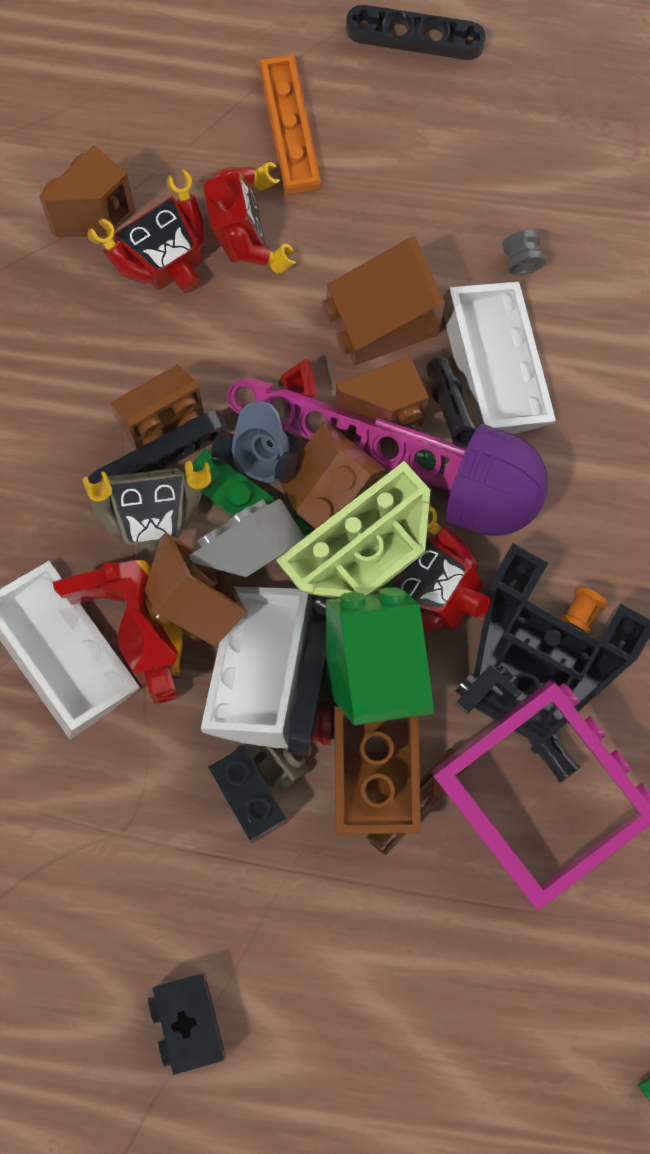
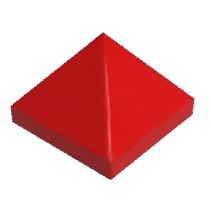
[281,359,318,411]

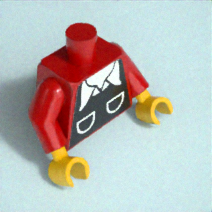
[203,162,296,274]
[88,170,205,293]
[373,506,490,633]

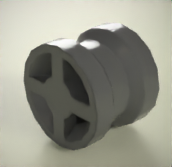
[502,230,546,275]

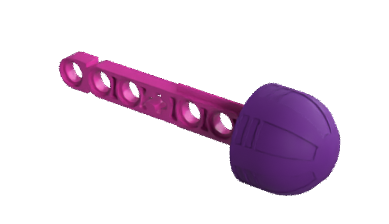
[227,377,548,536]

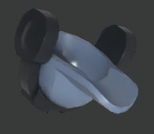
[211,401,299,484]

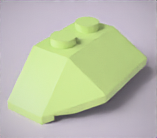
[276,461,430,599]

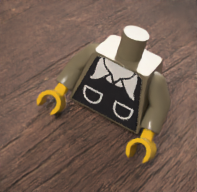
[83,461,211,564]

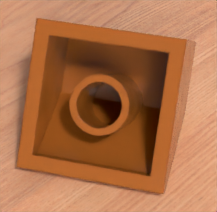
[335,356,429,439]
[280,420,386,529]
[145,532,247,647]

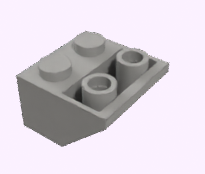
[189,499,305,577]

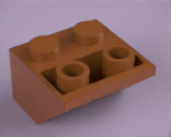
[39,145,135,237]
[110,364,204,450]

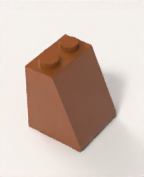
[322,236,445,366]

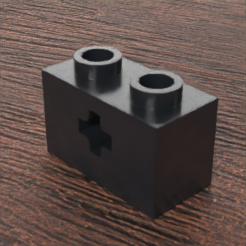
[208,746,287,844]
[148,973,226,1075]

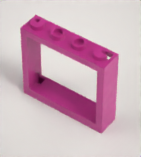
[431,680,650,911]

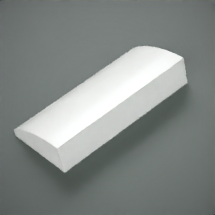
[443,282,556,434]
[0,561,140,740]
[201,586,314,749]

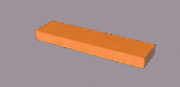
[259,55,321,195]

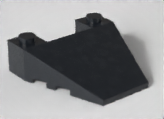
[473,543,650,746]

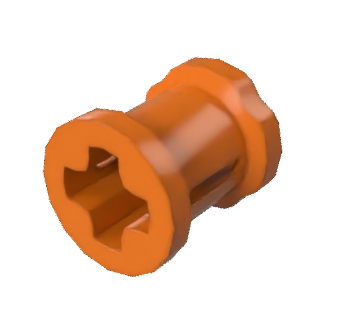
[560,586,608,635]

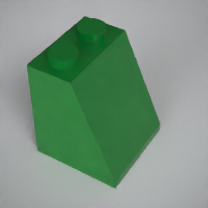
[326,587,434,725]

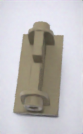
[240,742,311,792]

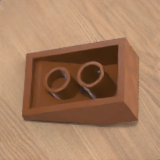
[334,707,421,834]

